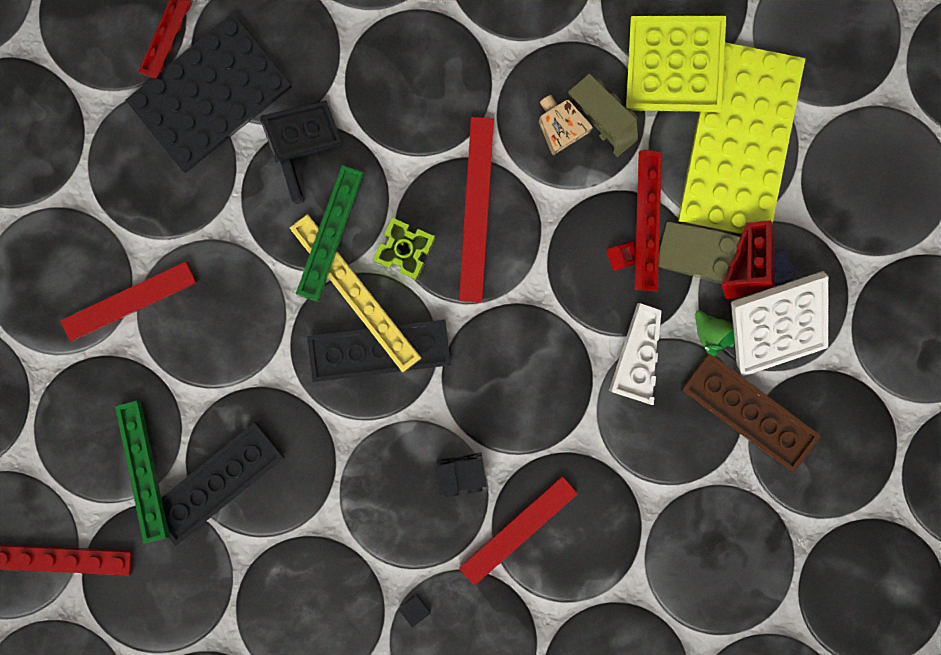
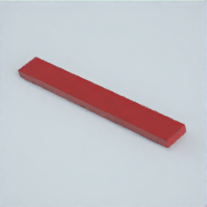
[459,117,494,303]

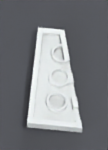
[609,303,661,405]

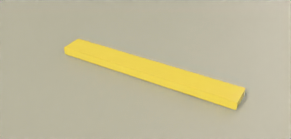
[290,214,421,373]

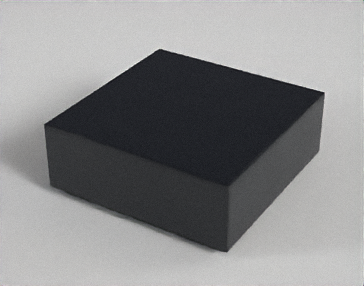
[398,593,431,628]

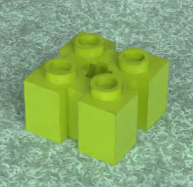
[372,218,436,281]

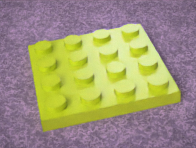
[626,16,726,112]

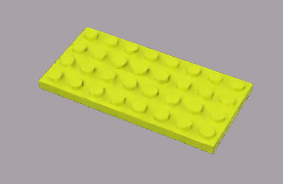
[677,42,806,235]

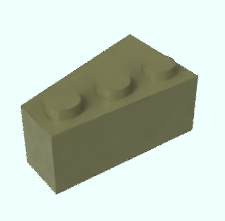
[568,74,638,157]

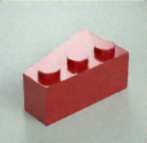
[721,220,775,299]

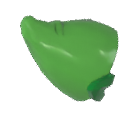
[695,310,735,357]

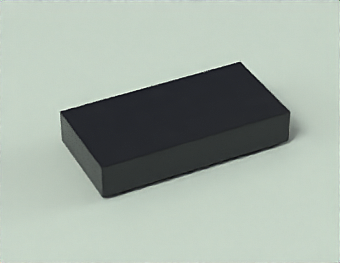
[281,159,305,204]

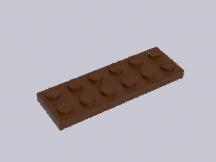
[680,353,821,473]

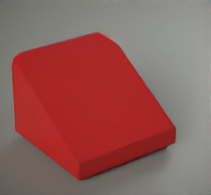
[606,241,636,271]

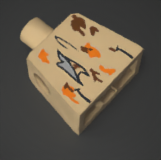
[539,95,593,155]

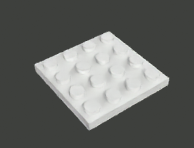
[731,271,828,377]

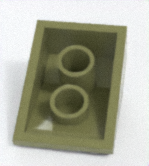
[659,222,740,284]

